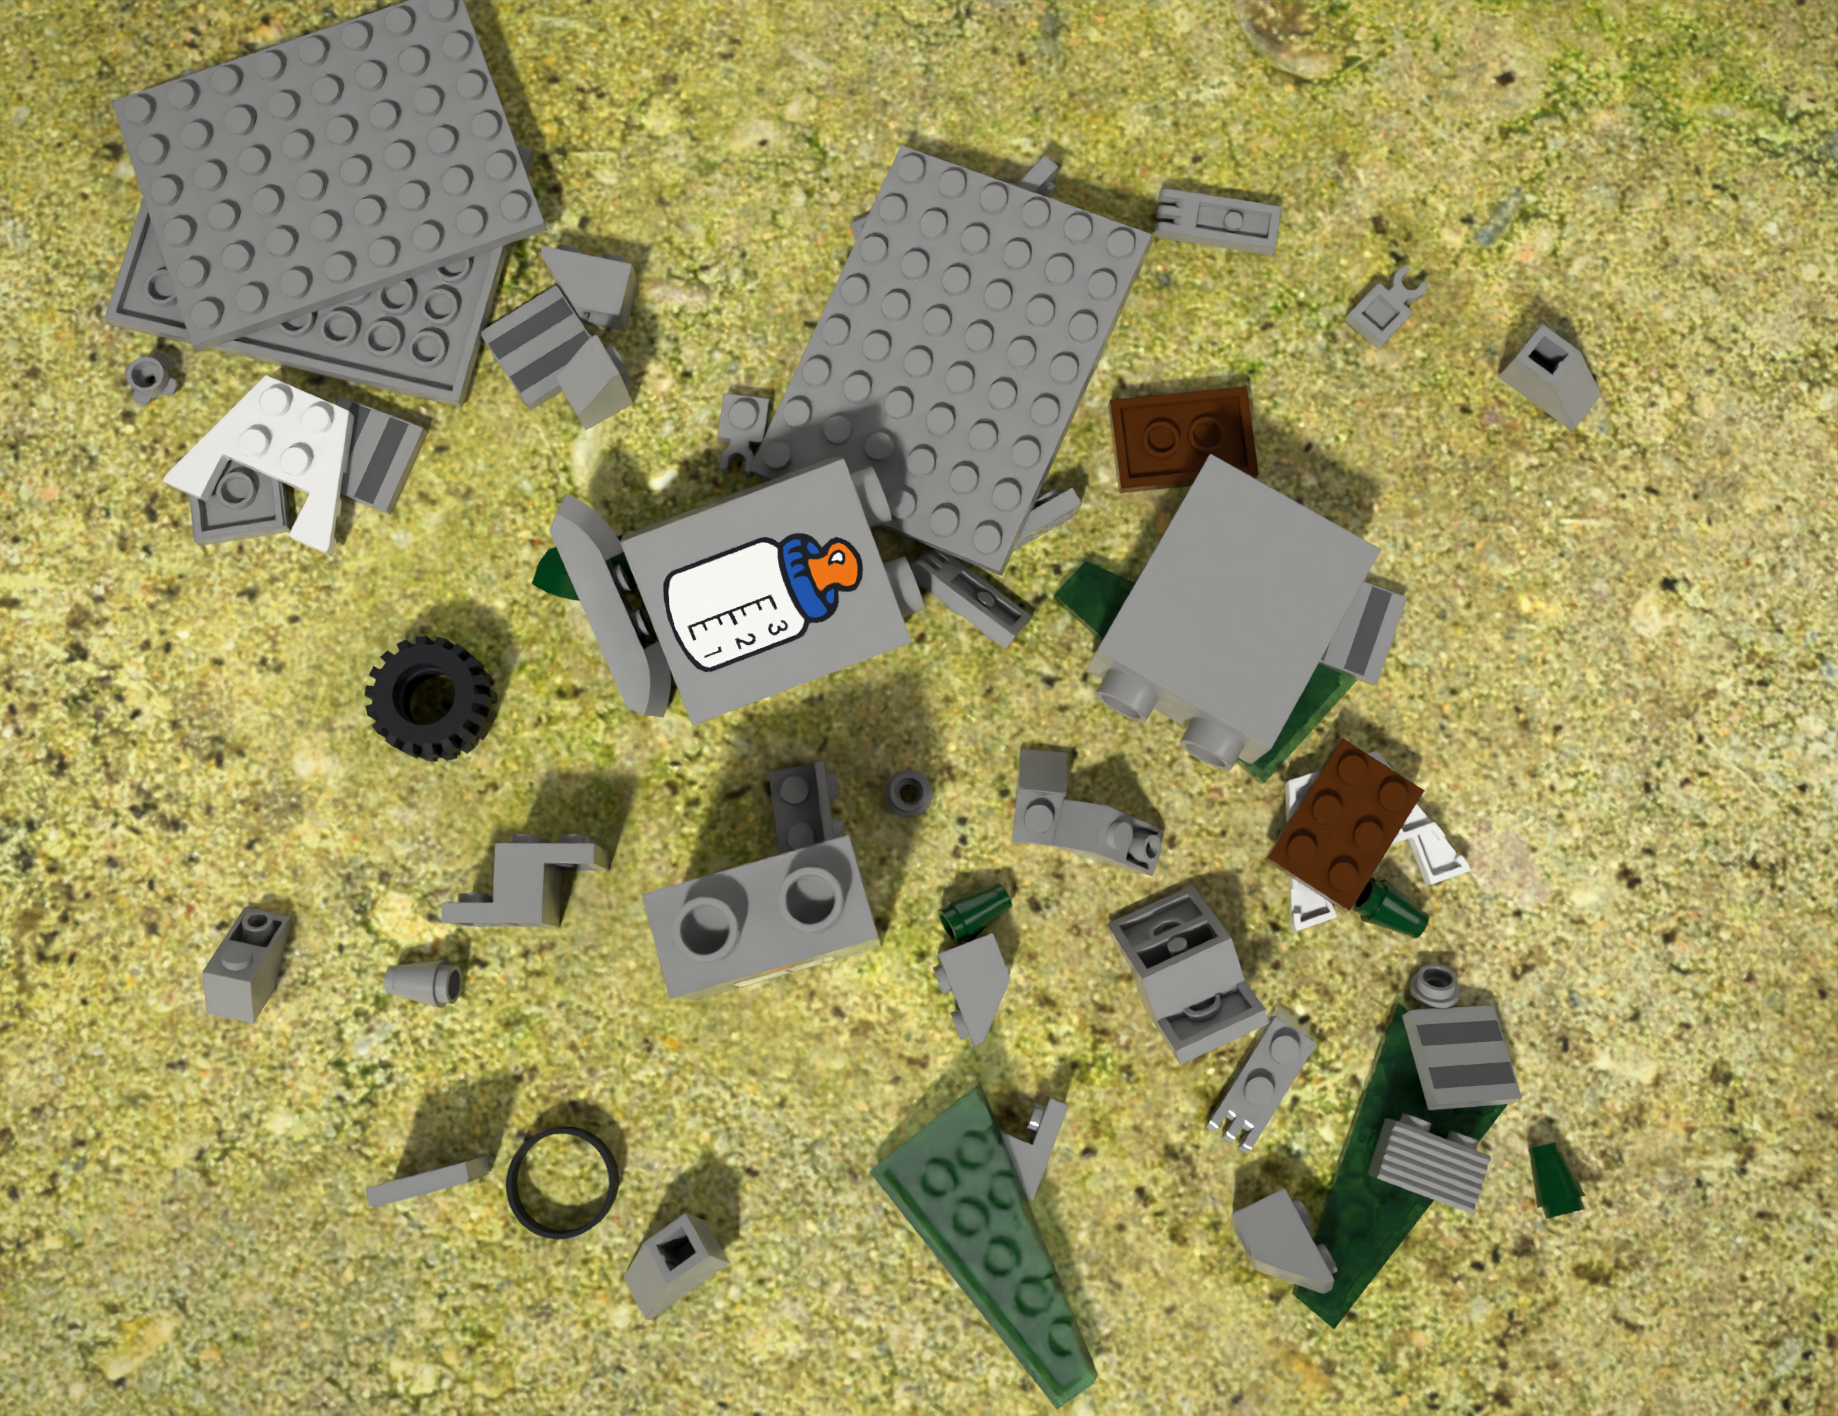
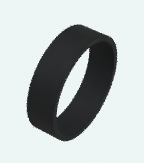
[506,1127,619,1239]

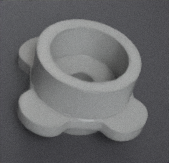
[125,354,178,405]

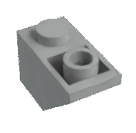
[540,245,638,332]
[1498,324,1601,431]
[556,334,634,430]
[1052,799,1165,876]
[202,907,291,1024]
[933,933,1011,1046]
[1231,1188,1337,1294]
[624,1213,730,1320]

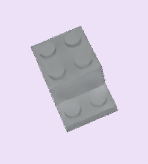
[442,834,610,927]
[1107,885,1270,1065]

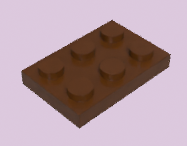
[1108,386,1259,493]
[1264,738,1425,912]

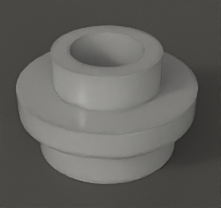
[885,770,932,818]
[1410,964,1460,1008]

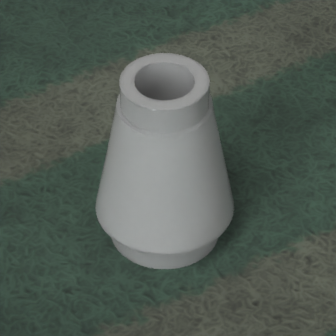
[384,959,462,1008]

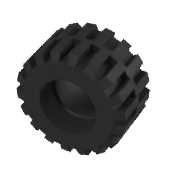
[365,636,497,762]

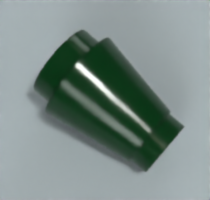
[1353,878,1429,939]
[938,882,1012,944]
[1528,1142,1586,1219]

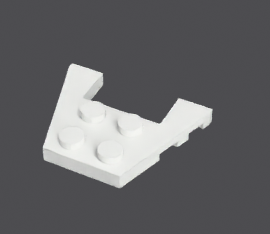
[163,375,354,557]
[1285,751,1471,932]

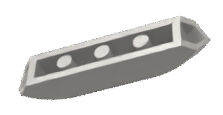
[549,494,671,718]

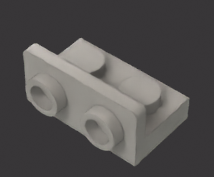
[769,760,844,855]

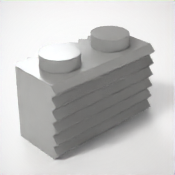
[1367,1113,1491,1214]

